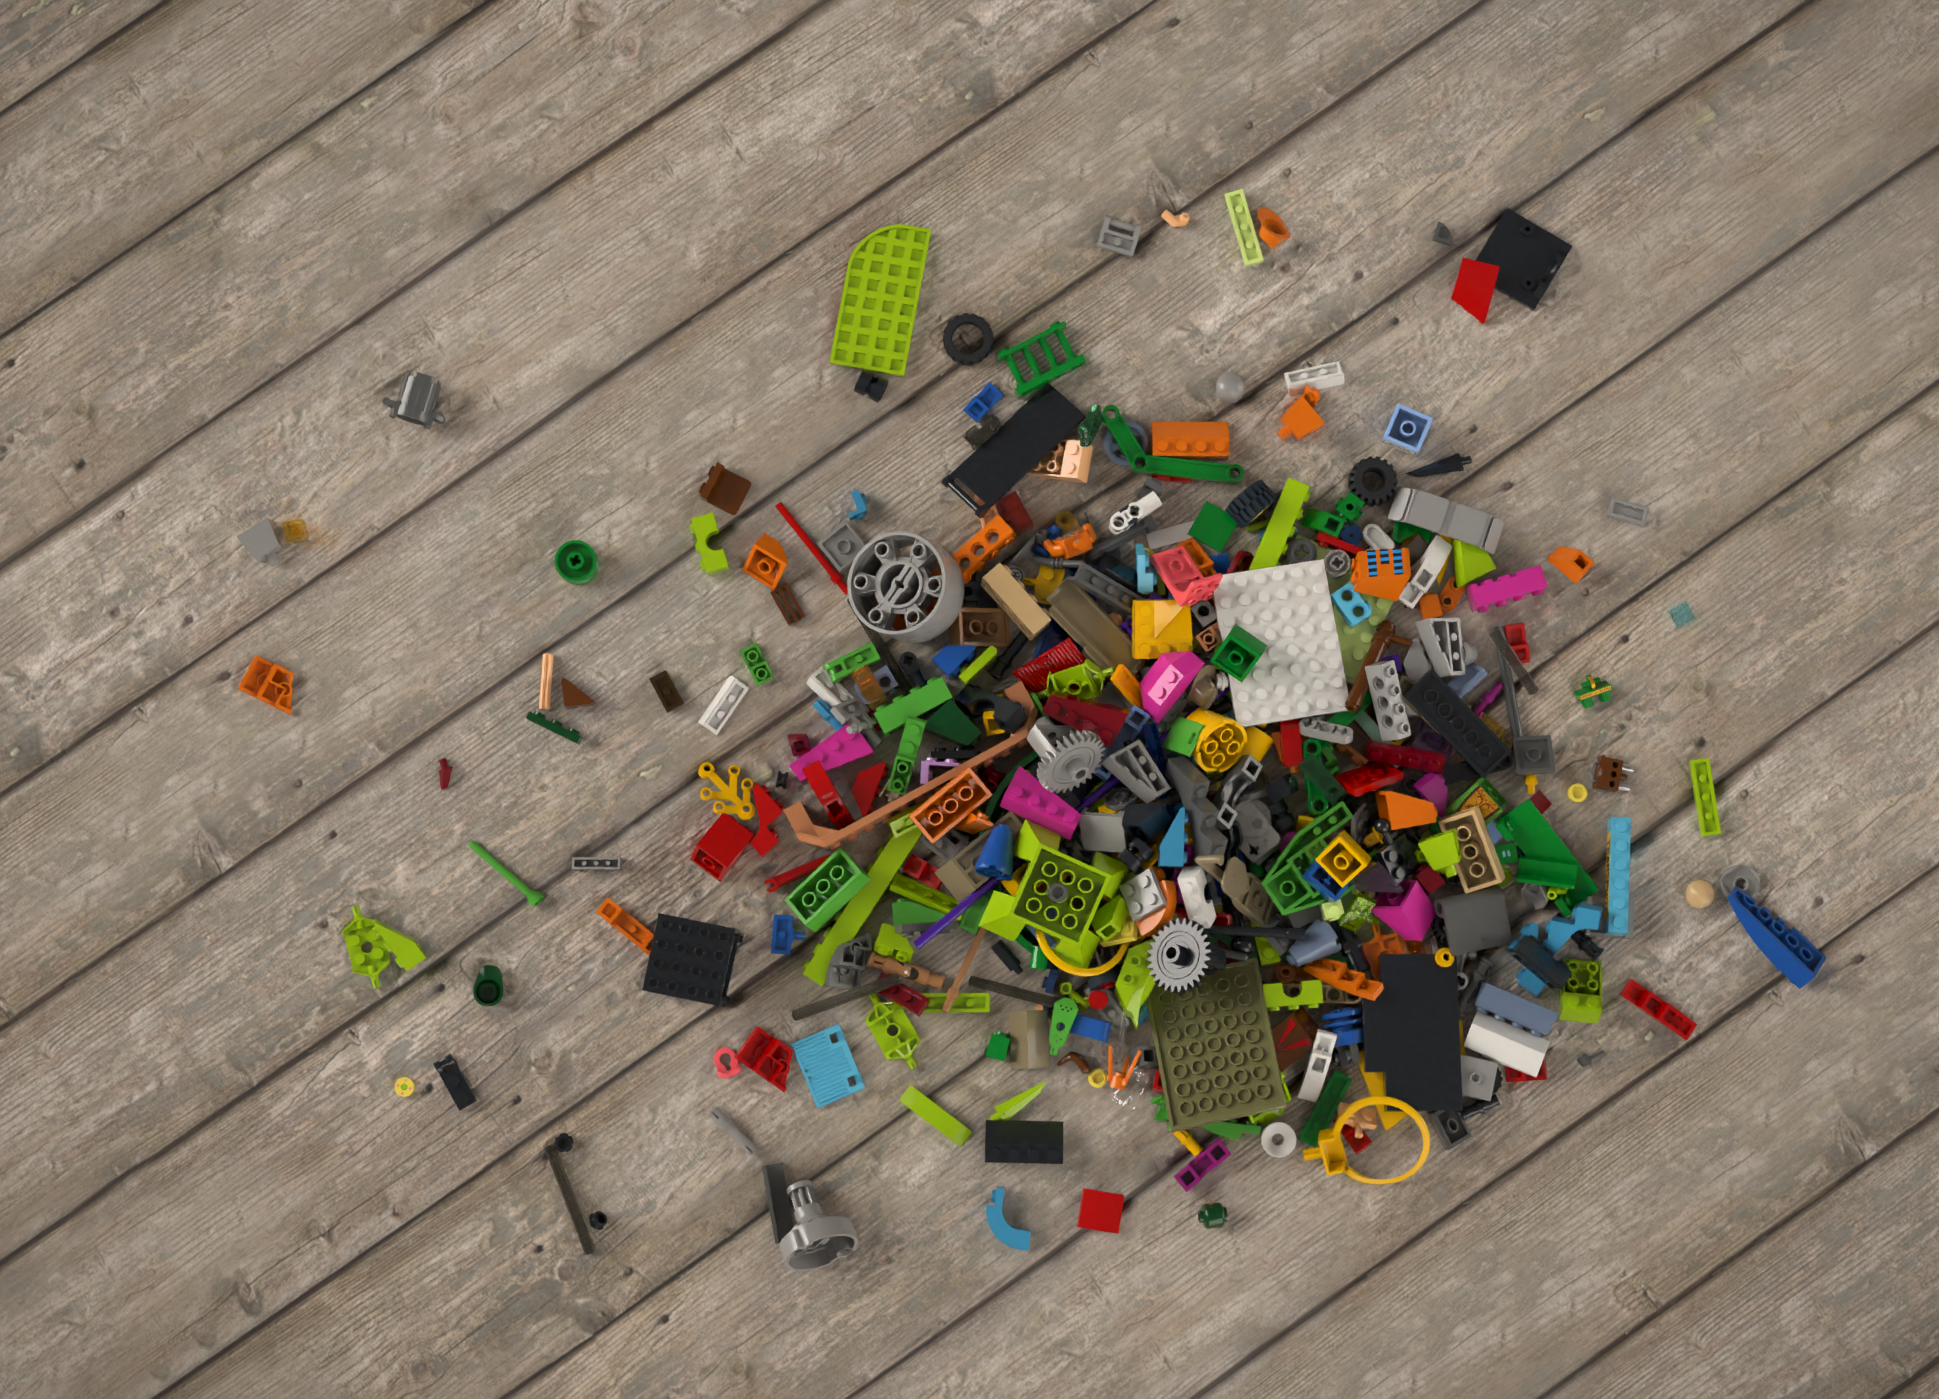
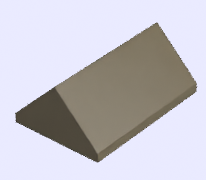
[1009,1010,1050,1069]

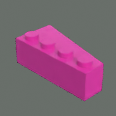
[1465,565,1548,613]
[789,724,875,783]
[1000,766,1081,840]

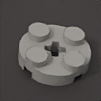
[1719,865,1760,899]

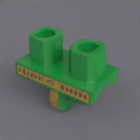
[1574,674,1613,708]

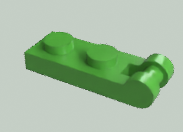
[824,642,881,684]

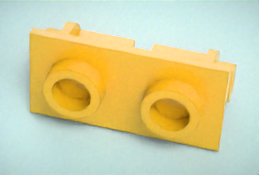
[1361,827,1384,849]

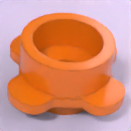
[1302,385,1320,408]

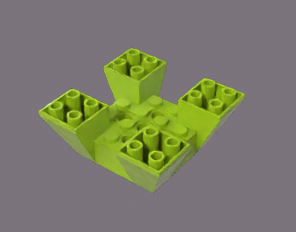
[978,819,1130,969]

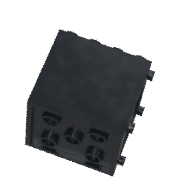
[642,913,744,1007]

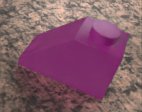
[1413,771,1448,818]

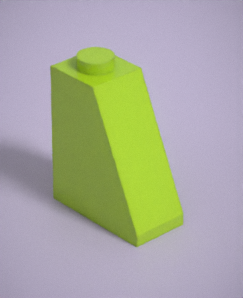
[1451,539,1496,588]

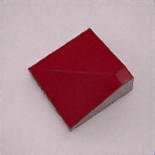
[788,734,811,757]

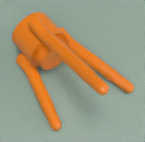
[1107,1046,1142,1090]

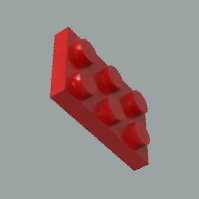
[1333,761,1403,797]

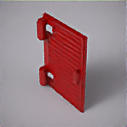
[1013,638,1086,708]

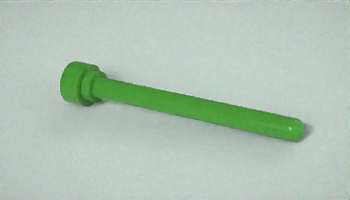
[469,841,544,907]

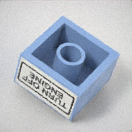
[1381,403,1433,457]

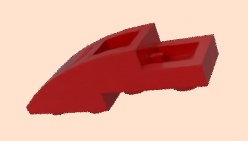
[802,760,856,831]

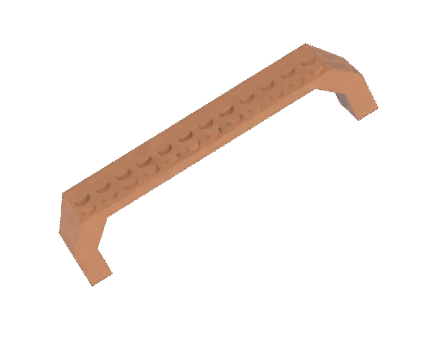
[783,681,1038,852]

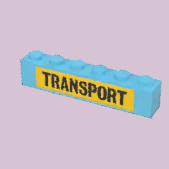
[1604,817,1631,936]

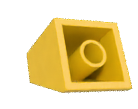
[1315,830,1371,888]

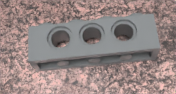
[1365,660,1412,741]

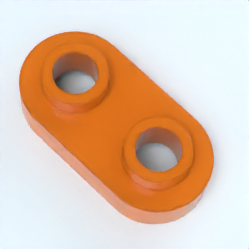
[1438,576,1466,612]

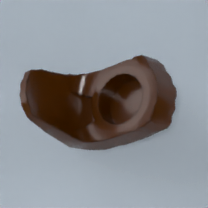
[1057,1051,1091,1074]

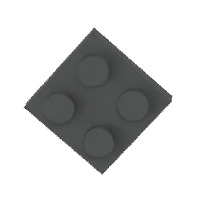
[1511,735,1555,776]

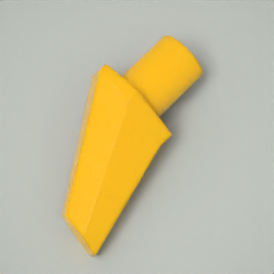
[1525,775,1538,794]

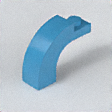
[986,1186,1031,1251]

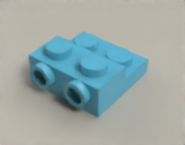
[1135,544,1157,594]

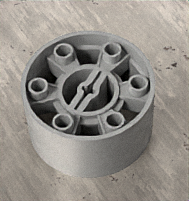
[847,531,965,643]

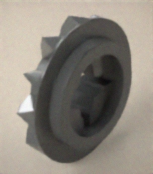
[1286,538,1317,564]

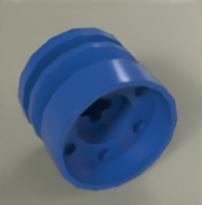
[1321,1007,1363,1047]

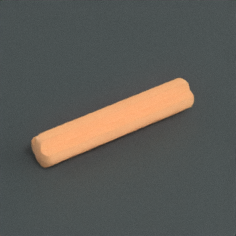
[539,653,554,710]

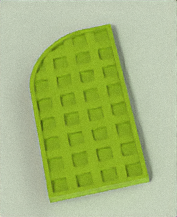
[829,224,931,377]

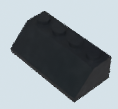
[985,1120,1064,1164]

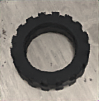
[943,313,993,365]

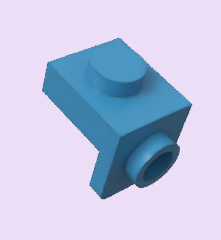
[848,490,868,521]

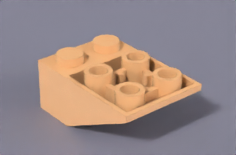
[1027,439,1093,483]

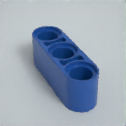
[1058,1011,1112,1042]

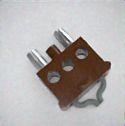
[1587,755,1634,792]

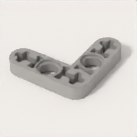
[1299,714,1353,744]

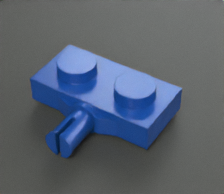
[771,915,806,955]

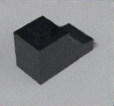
[1264,773,1299,803]

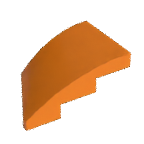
[237,655,293,715]

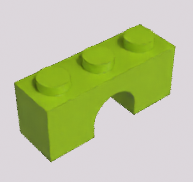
[689,512,730,576]
[1262,980,1323,1011]

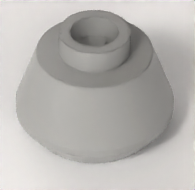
[1462,641,1478,667]

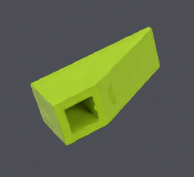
[372,919,426,971]

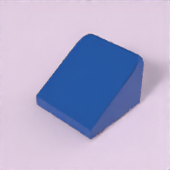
[1209,553,1230,575]

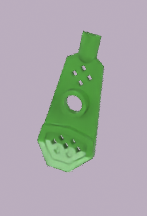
[1049,997,1079,1056]

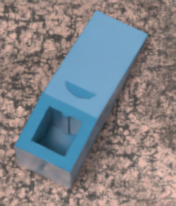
[1158,808,1188,868]

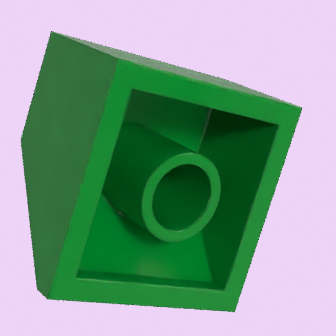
[1210,624,1268,683]

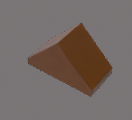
[561,677,596,709]

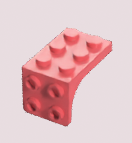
[1149,545,1223,607]

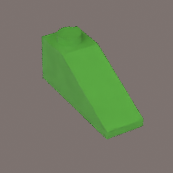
[892,898,945,926]

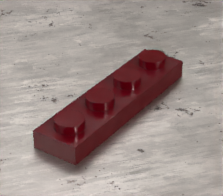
[1366,740,1446,774]

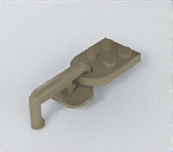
[1195,854,1273,927]

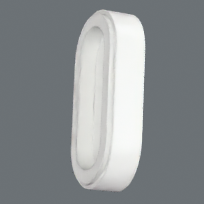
[1362,524,1395,550]

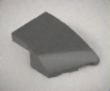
[825,932,872,991]

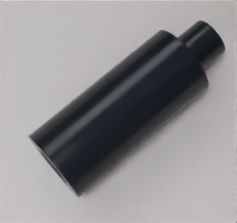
[991,939,1024,975]

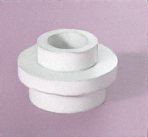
[1214,672,1229,691]

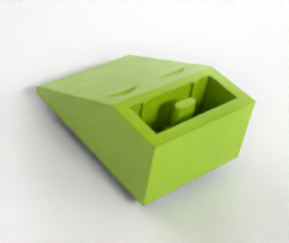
[1559,958,1602,1024]

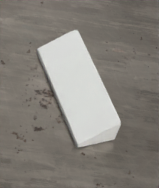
[1284,361,1344,396]
[806,666,855,708]
[698,676,749,735]

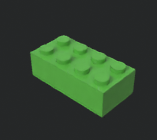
[874,676,953,737]
[784,847,871,932]

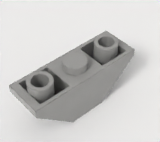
[1401,638,1433,681]

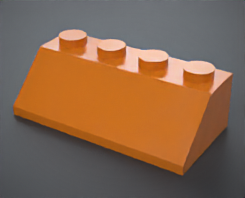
[1152,421,1229,460]
[908,766,992,844]

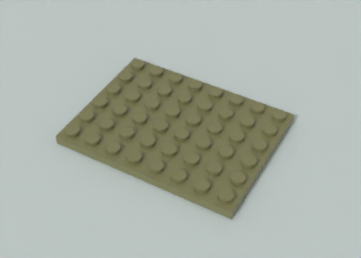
[1147,958,1287,1133]

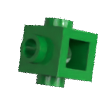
[1335,492,1365,524]

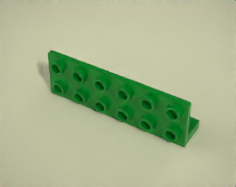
[1496,799,1599,917]

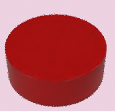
[1088,990,1108,1010]

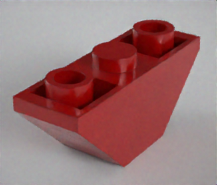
[851,762,889,817]

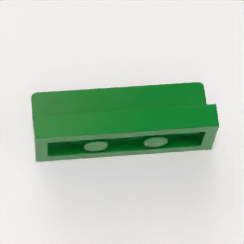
[1516,856,1578,889]

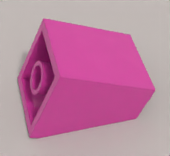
[1370,880,1436,941]

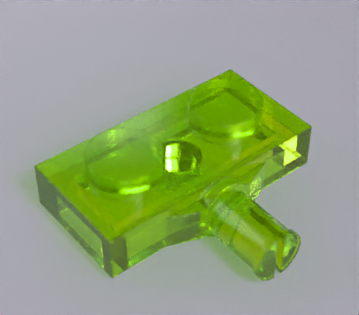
[1339,892,1380,932]

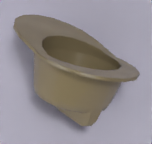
[1187,665,1218,709]

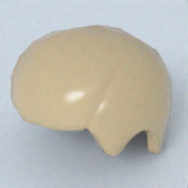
[1685,879,1715,909]

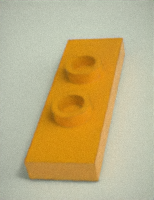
[1110,664,1144,711]

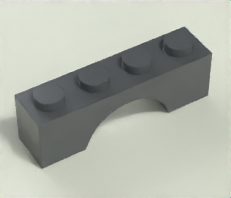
[1211,755,1263,830]

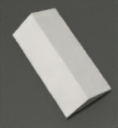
[1463,1011,1550,1077]

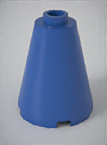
[975,824,1013,880]

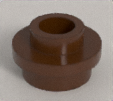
[1275,965,1295,984]

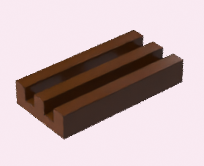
[770,583,805,626]

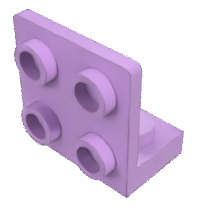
[920,758,960,786]

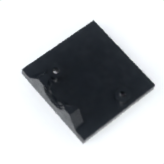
[1475,208,1572,311]

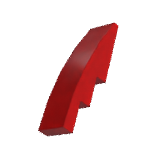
[1278,719,1303,767]
[1619,979,1697,1041]

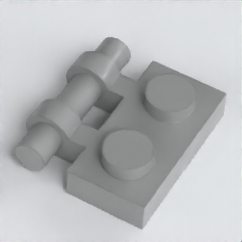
[830,697,877,734]

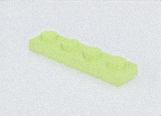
[1224,189,1264,267]

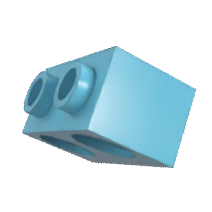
[1330,582,1372,629]

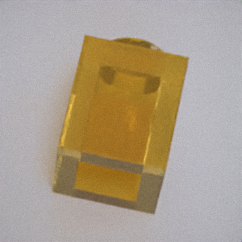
[283,519,309,545]

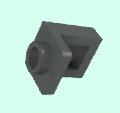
[1137,477,1164,499]

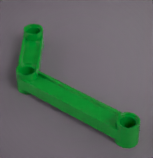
[1101,405,1244,485]
[1302,688,1373,816]

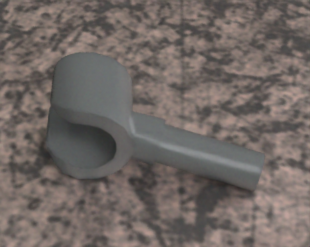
[1577,1050,1605,1067]

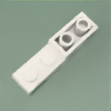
[1398,535,1452,609]
[1297,1029,1337,1103]

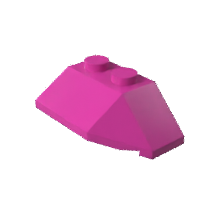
[1139,651,1205,724]

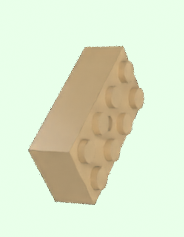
[981,563,1051,642]
[1438,805,1506,894]

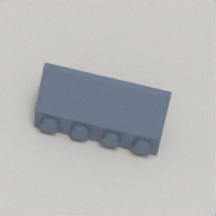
[1472,983,1559,1037]

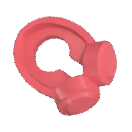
[714,1047,741,1079]

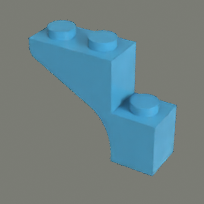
[1542,902,1603,954]
[1508,922,1546,997]

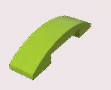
[899,1085,972,1147]

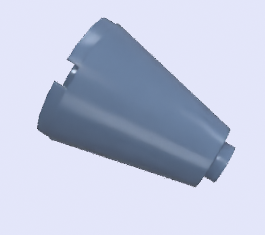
[1286,918,1341,967]

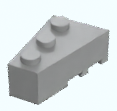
[1415,618,1466,678]
[1101,739,1171,804]

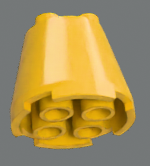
[1186,707,1247,772]

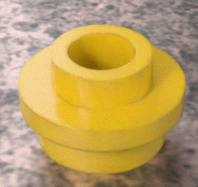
[1435,948,1454,967]

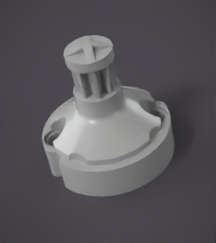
[779,1180,858,1271]

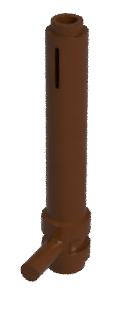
[1345,620,1412,712]

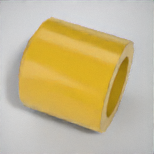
[1241,726,1274,763]

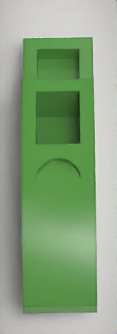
[887,715,927,795]
[1200,1119,1261,1140]

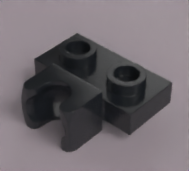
[963,572,997,608]

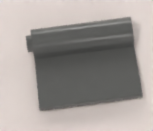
[1434,886,1512,956]

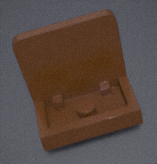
[699,462,751,515]

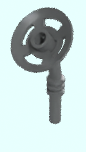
[1009,535,1086,569]

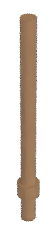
[941,927,986,1013]

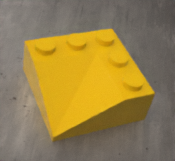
[1132,599,1193,659]

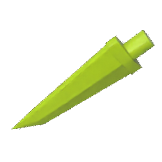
[990,1081,1046,1120]

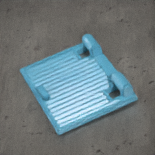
[791,1024,865,1109]

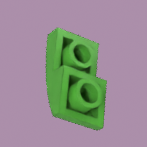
[740,642,774,686]

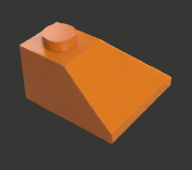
[742,533,788,590]

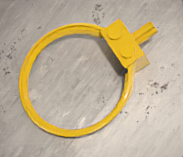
[1035,896,1145,977]
[1303,1096,1430,1185]

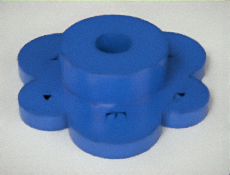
[1340,525,1362,546]

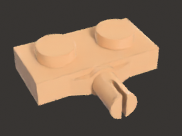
[1337,1102,1378,1138]

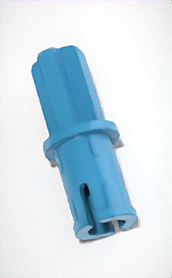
[813,698,846,732]

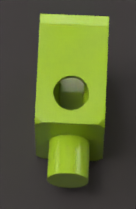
[1418,828,1462,878]

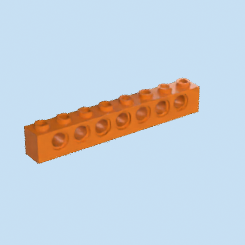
[892,514,1017,631]

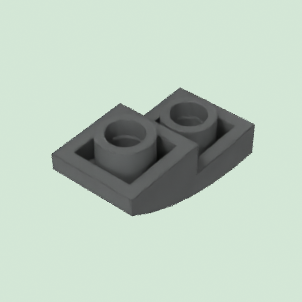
[1332,1043,1361,1067]

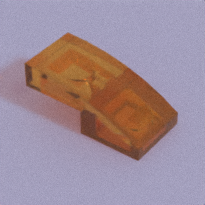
[850,664,888,709]

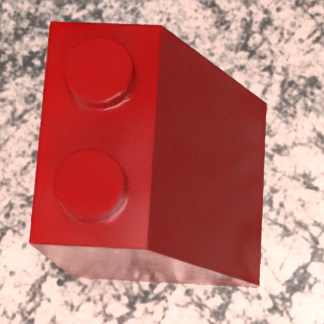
[690,813,754,882]

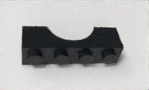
[953,683,1028,734]

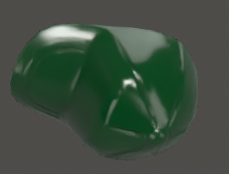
[473,965,503,1007]

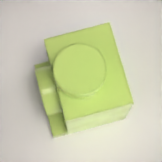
[1319,898,1345,921]

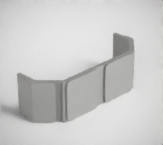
[1387,487,1504,556]

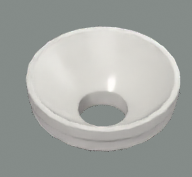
[1261,1122,1297,1158]

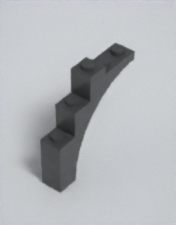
[1164,756,1228,883]

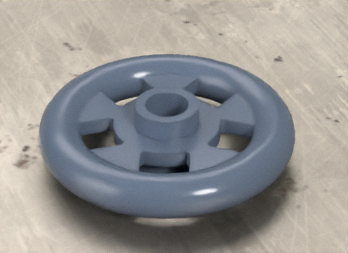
[1103,421,1149,466]

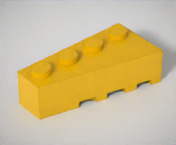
[1356,1048,1408,1131]

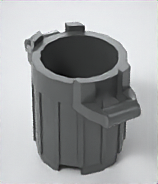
[382,371,446,429]

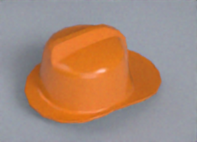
[1257,208,1290,249]

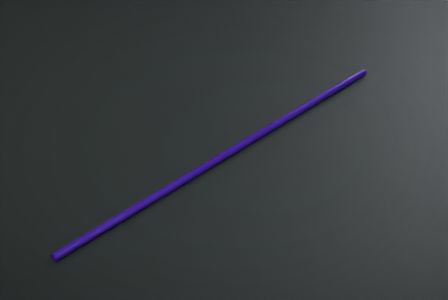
[913,604,1333,949]

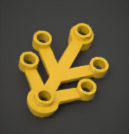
[698,762,755,820]

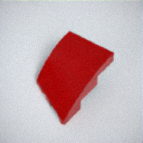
[1451,258,1500,324]
[734,1026,793,1092]

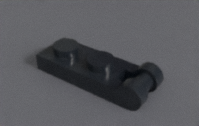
[433,1054,477,1111]

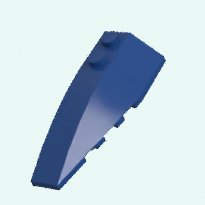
[1727,886,1826,989]

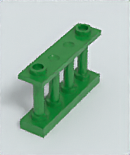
[997,321,1086,399]

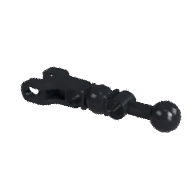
[1215,820,1255,956]

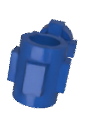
[1033,525,1062,558]

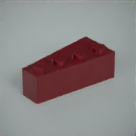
[1042,691,1131,747]

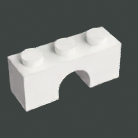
[1177,866,1217,929]

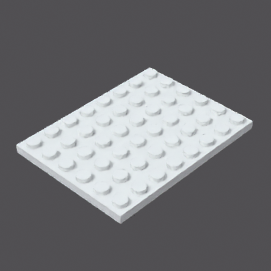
[1213,559,1349,727]

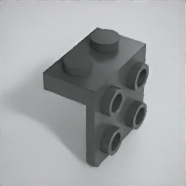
[1336,803,1370,847]

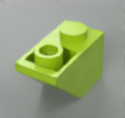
[1091,894,1129,941]
[874,923,914,963]

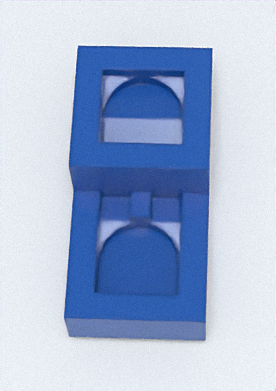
[963,382,1004,423]

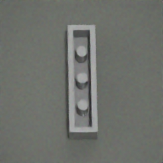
[572,857,621,870]

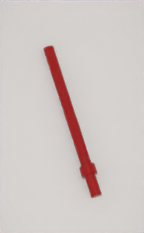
[775,502,848,595]

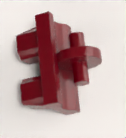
[979,766,1005,802]

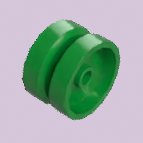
[554,540,599,585]

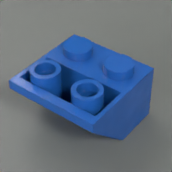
[932,645,976,680]
[1301,847,1351,903]

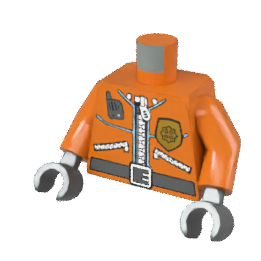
[1035,512,1096,559]

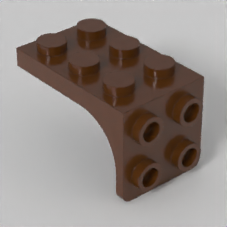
[1332,702,1378,767]

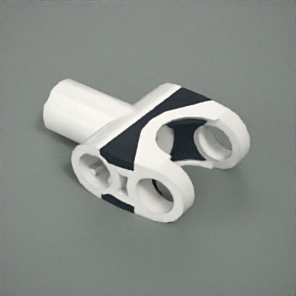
[1109,491,1162,535]

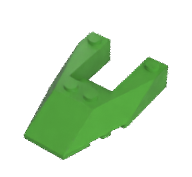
[1260,801,1382,916]

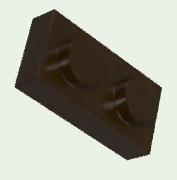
[649,670,684,713]

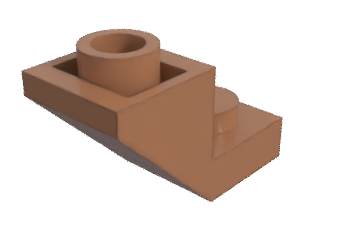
[1195,621,1222,653]

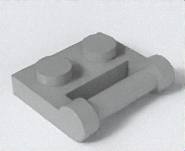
[1096,215,1142,258]
[919,827,970,863]

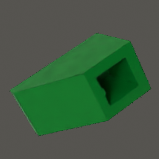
[1300,508,1345,539]

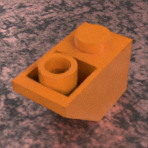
[1547,546,1595,584]

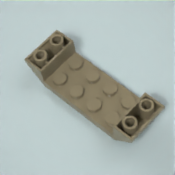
[934,811,1025,902]

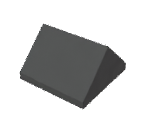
[1427,1111,1472,1150]

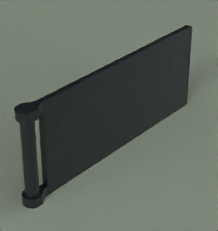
[942,383,1086,518]

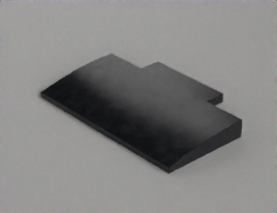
[1362,954,1463,1112]

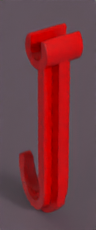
[764,855,831,893]

